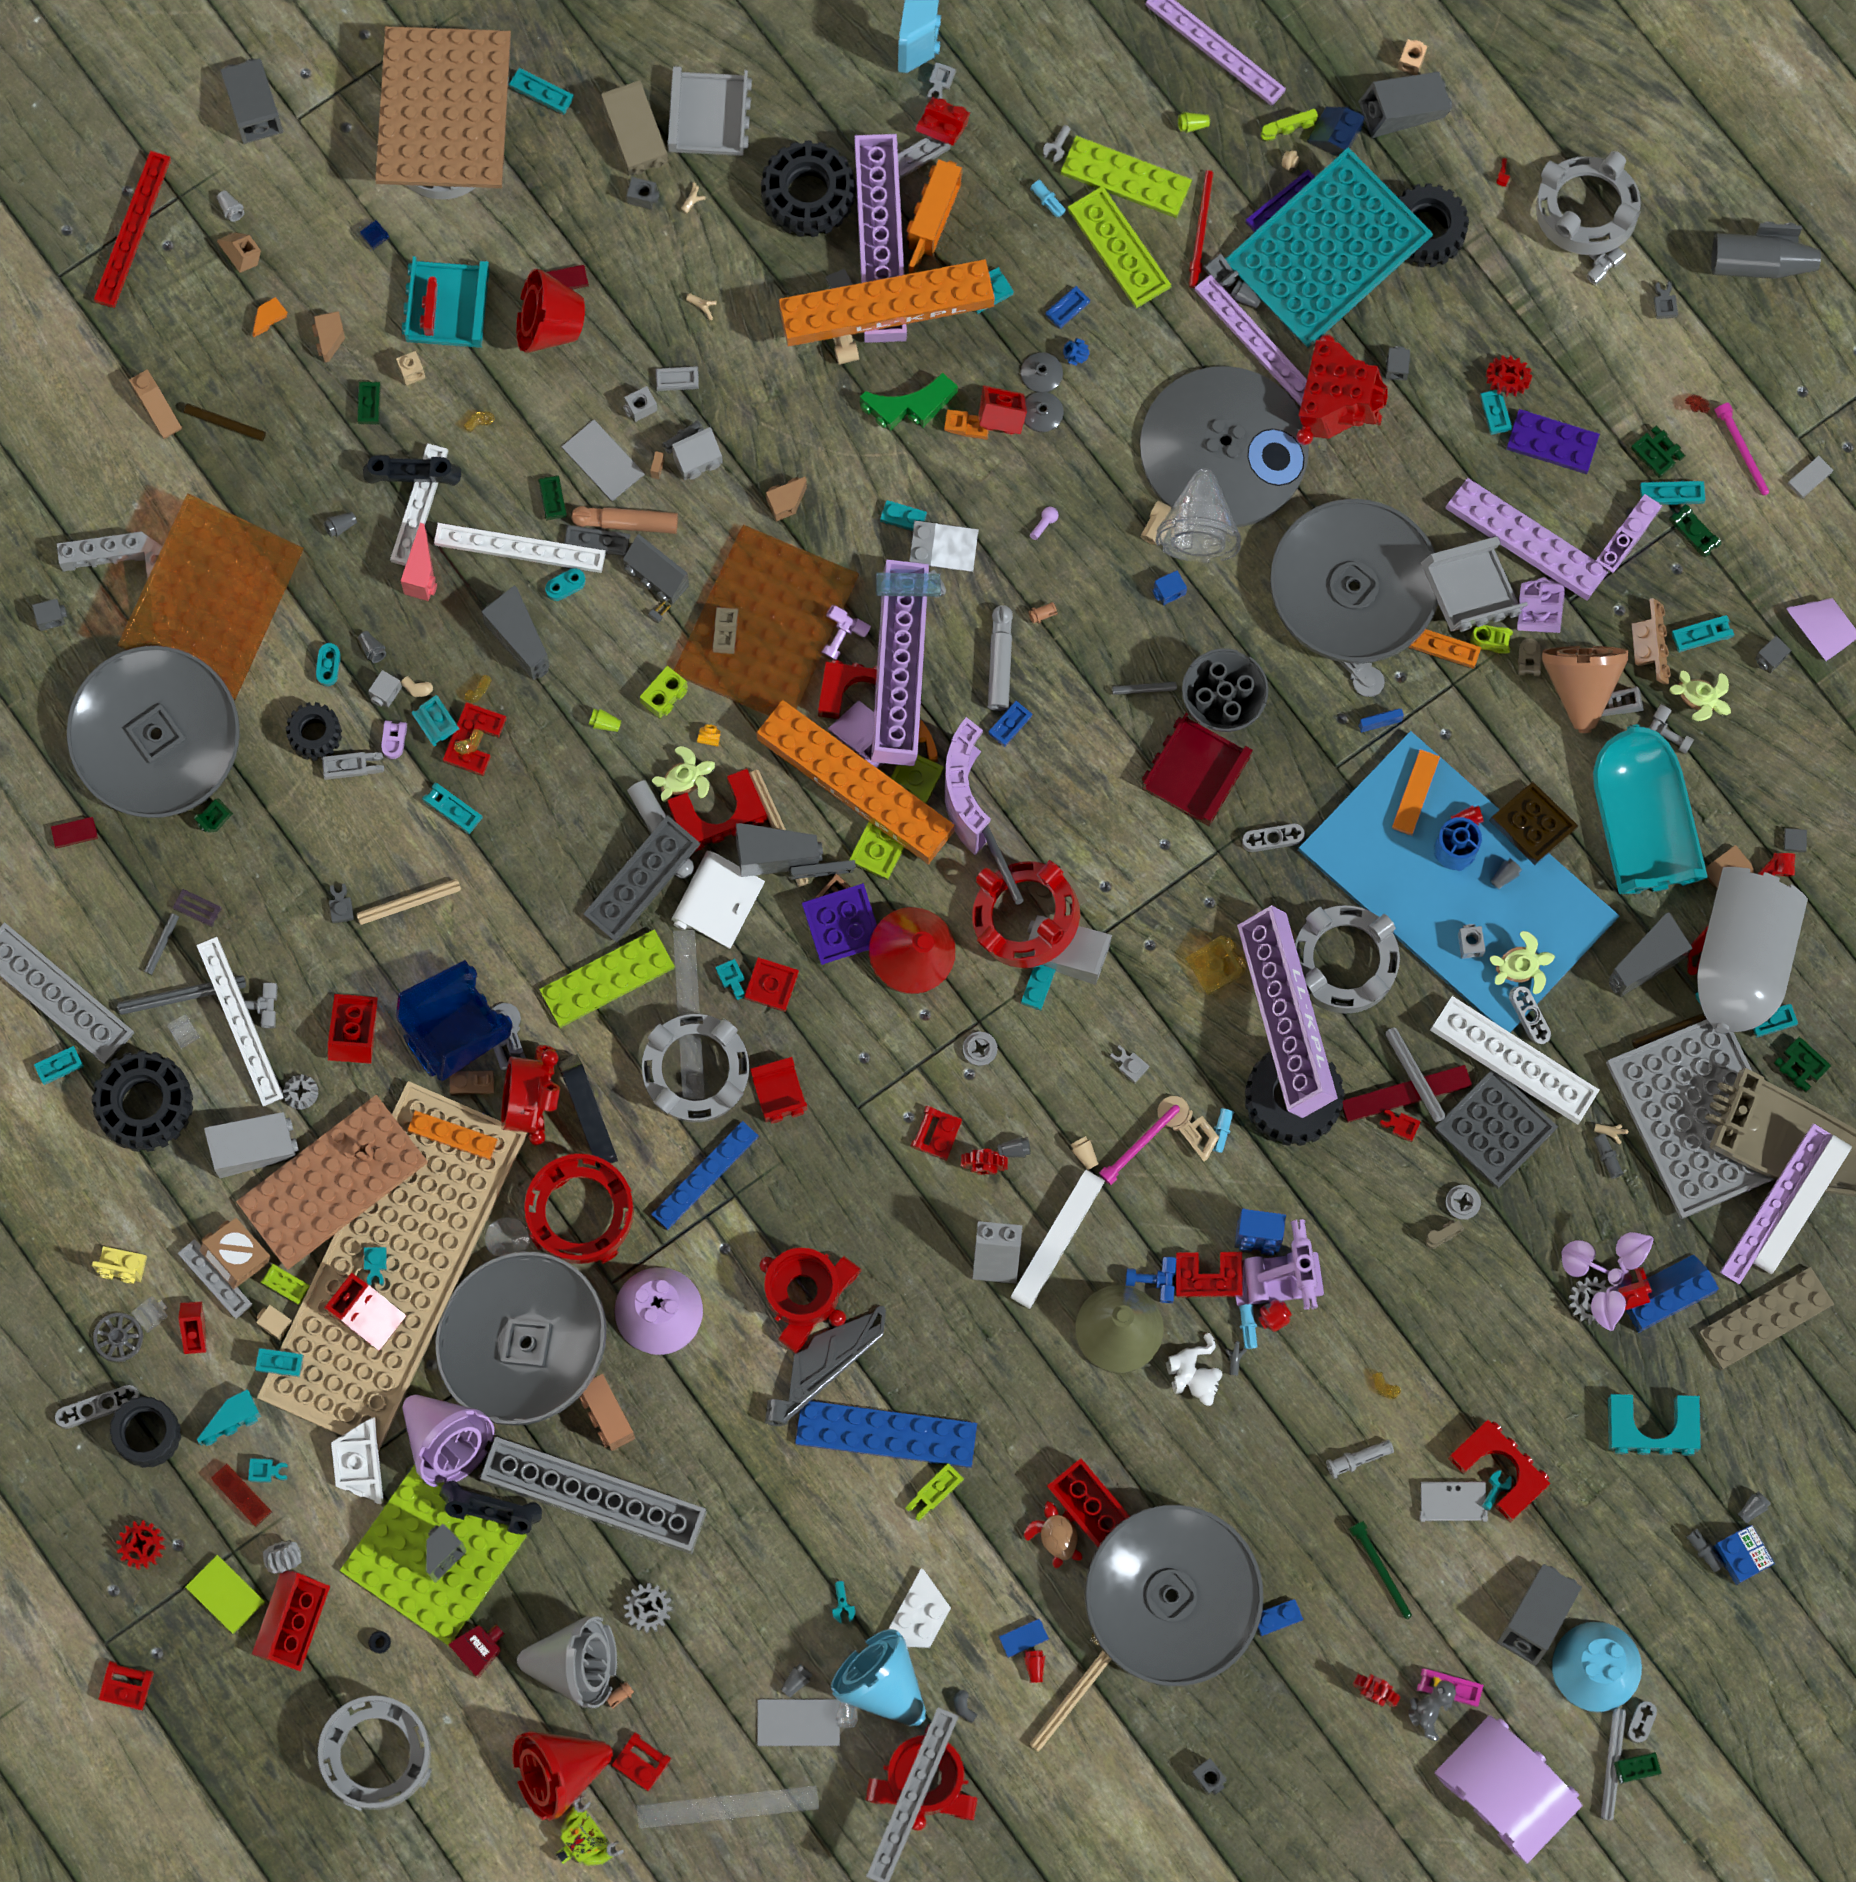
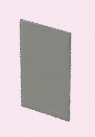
[562,420,645,501]
[758,1699,840,1746]

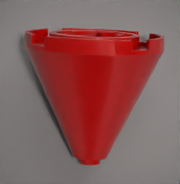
[869,907,956,994]
[512,1731,613,1821]

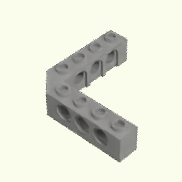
[57,532,179,640]

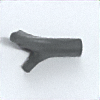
[1225,1341,1247,1376]

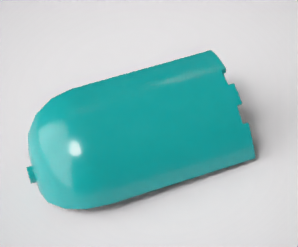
[1593,724,1708,894]

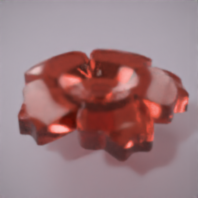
[1685,394,1710,414]

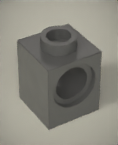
[627,177,660,210]
[1386,346,1410,381]
[32,599,67,631]
[1755,636,1791,673]
[1191,1758,1227,1795]

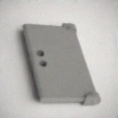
[1419,1482,1488,1522]

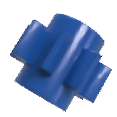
[1063,338,1089,366]

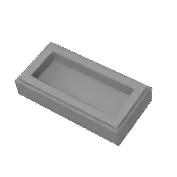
[656,366,699,391]
[1787,456,1833,499]

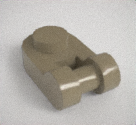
[1518,638,1541,676]
[1426,1220,1464,1249]

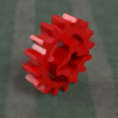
[1486,355,1532,397]
[961,1149,1008,1175]
[116,1520,166,1570]
[1353,1674,1401,1707]

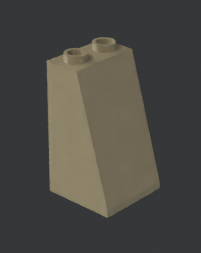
[601,80,668,176]

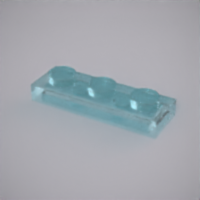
[876,573,941,597]

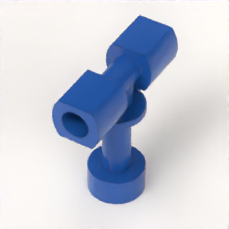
[1126,1257,1176,1303]

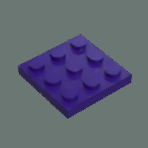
[801,883,877,965]

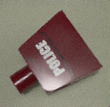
[448,1624,505,1679]

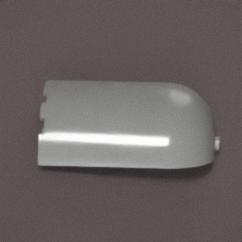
[1698,867,1808,1034]

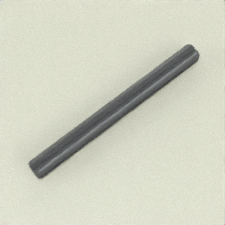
[117,975,246,1015]

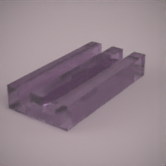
[173,889,222,927]

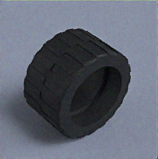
[110,1396,181,1468]

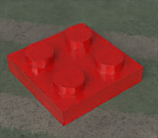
[744,957,799,1012]

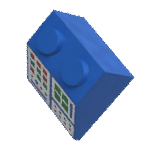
[1714,1525,1775,1585]

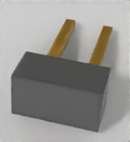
[648,602,671,623]

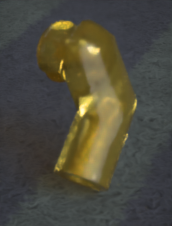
[463,412,495,433]
[464,675,492,703]

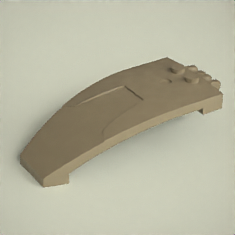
[1705,1068,1856,1197]

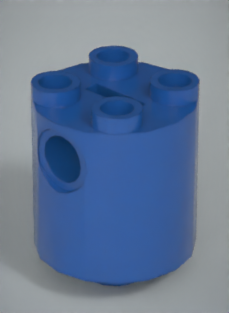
[1434,817,1482,871]

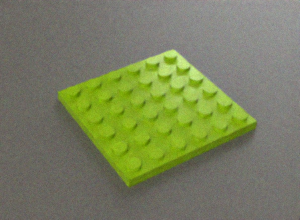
[340,1465,527,1646]

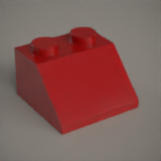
[978,385,1027,435]

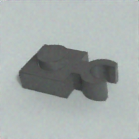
[1654,282,1678,319]
[329,884,354,923]

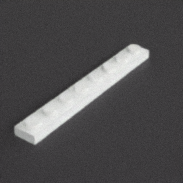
[434,523,606,573]
[197,937,284,1106]

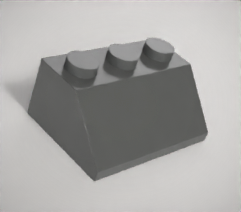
[623,534,689,605]
[426,1524,467,1583]

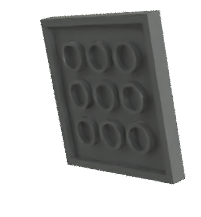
[1434,1070,1558,1189]

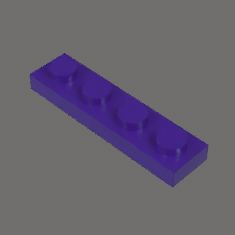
[1245,169,1315,232]

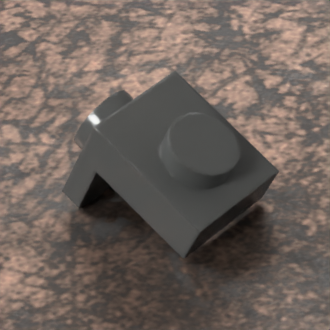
[1203,254,1239,287]

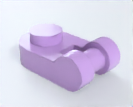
[381,720,407,759]

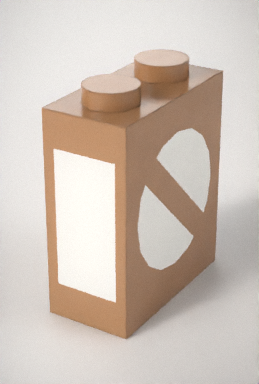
[200,1218,270,1289]

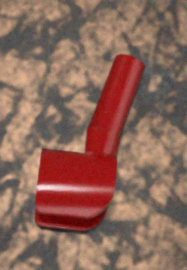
[1496,158,1510,187]

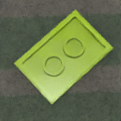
[186,1555,265,1634]

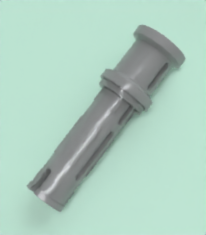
[1326,1439,1394,1479]

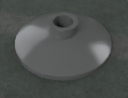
[1021,353,1063,392]
[1024,392,1063,432]

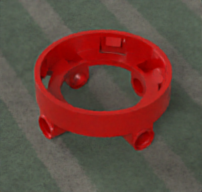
[972,860,1080,968]
[525,1154,634,1264]

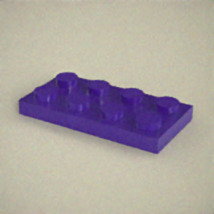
[1506,409,1600,474]

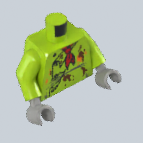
[555,1796,624,1866]

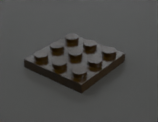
[1489,781,1578,865]

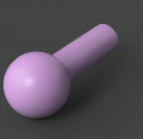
[1030,507,1058,540]

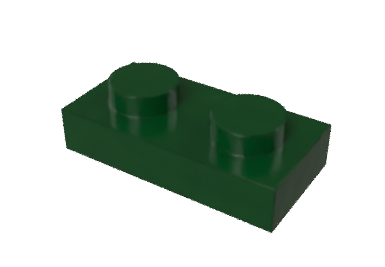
[357,382,381,425]

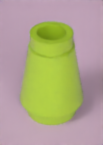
[1178,112,1210,133]
[588,709,622,732]

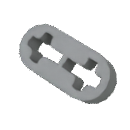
[1627,1701,1657,1743]

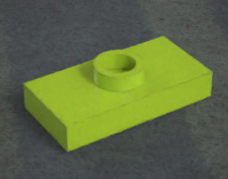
[261,1264,310,1305]

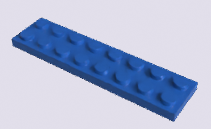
[796,1401,977,1468]

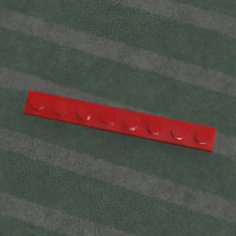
[94,151,171,308]

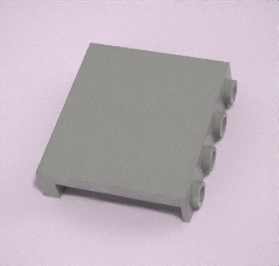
[668,67,752,156]
[1421,536,1528,632]

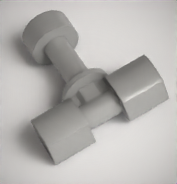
[1586,238,1626,286]
[1646,704,1694,754]
[245,983,278,1028]

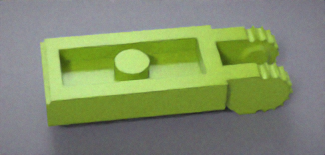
[1260,109,1318,141]
[905,1463,964,1522]

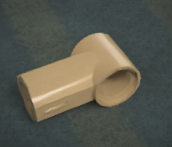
[833,335,859,365]
[1141,500,1177,545]

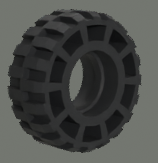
[761,140,855,237]
[92,1050,193,1152]
[1245,1052,1344,1146]

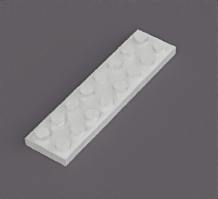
[1430,996,1599,1125]

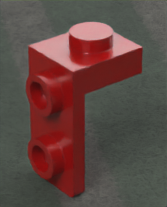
[1618,1267,1652,1310]

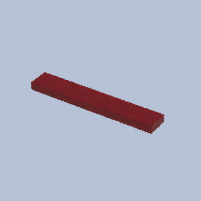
[1342,1065,1472,1123]

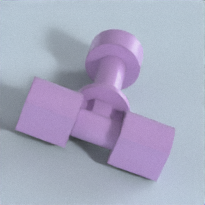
[822,605,871,660]

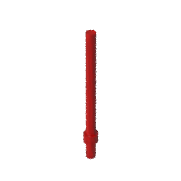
[1189,170,1214,288]

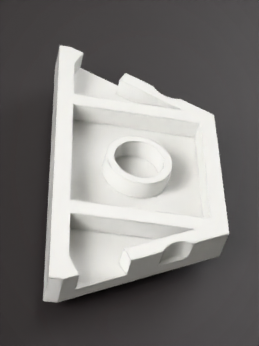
[331,1418,383,1504]
[889,1569,951,1648]

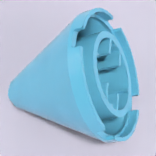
[831,1629,926,1726]

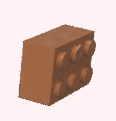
[579,1374,635,1451]

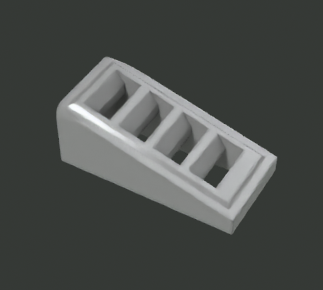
[1602,687,1643,716]

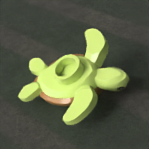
[1669,671,1731,721]
[652,746,715,802]
[1489,931,1555,994]

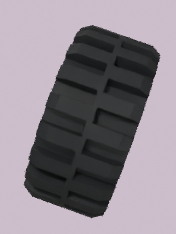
[1398,183,1469,267]

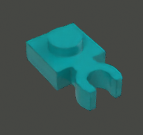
[364,1247,387,1286]
[248,1459,288,1483]

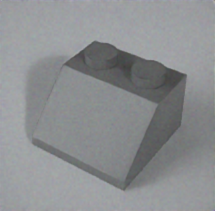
[672,427,723,480]

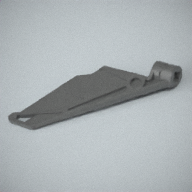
[765,1306,886,1426]

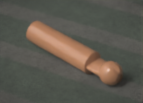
[572,506,678,534]

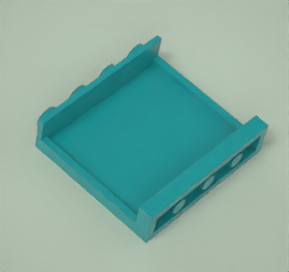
[402,256,490,348]

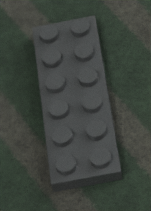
[584,815,701,942]

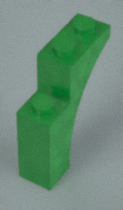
[860,372,958,431]

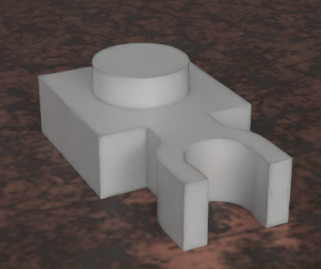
[927,62,956,99]
[1110,1045,1150,1084]

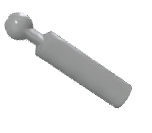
[988,605,1013,710]
[627,780,694,878]

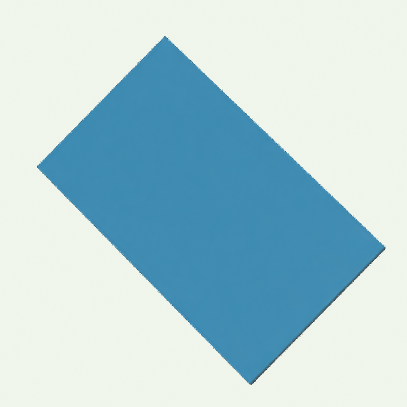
[1298,731,1619,1033]

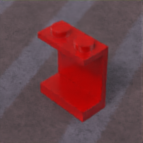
[750,1057,807,1124]

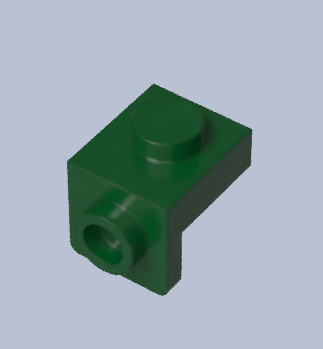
[194,798,233,833]

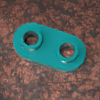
[545,568,586,601]
[316,643,341,687]

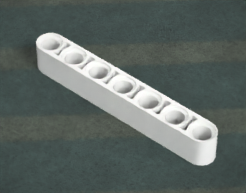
[1753,1135,1852,1275]
[1011,1170,1105,1309]

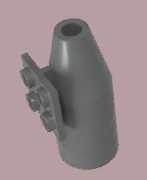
[1711,221,1821,279]

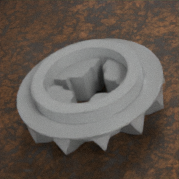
[963,1032,998,1067]
[283,1074,318,1109]
[1446,1185,1481,1220]

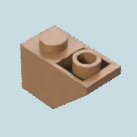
[217,232,261,272]
[312,311,345,362]
[766,477,807,521]

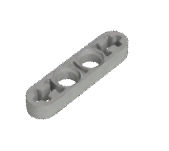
[55,1385,140,1429]

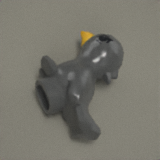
[1408,1677,1456,1741]

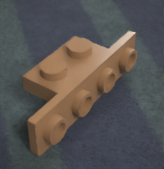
[1632,598,1670,685]

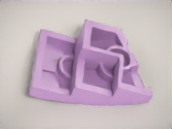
[1517,577,1565,633]
[1786,598,1856,661]

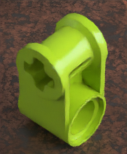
[1470,625,1513,654]

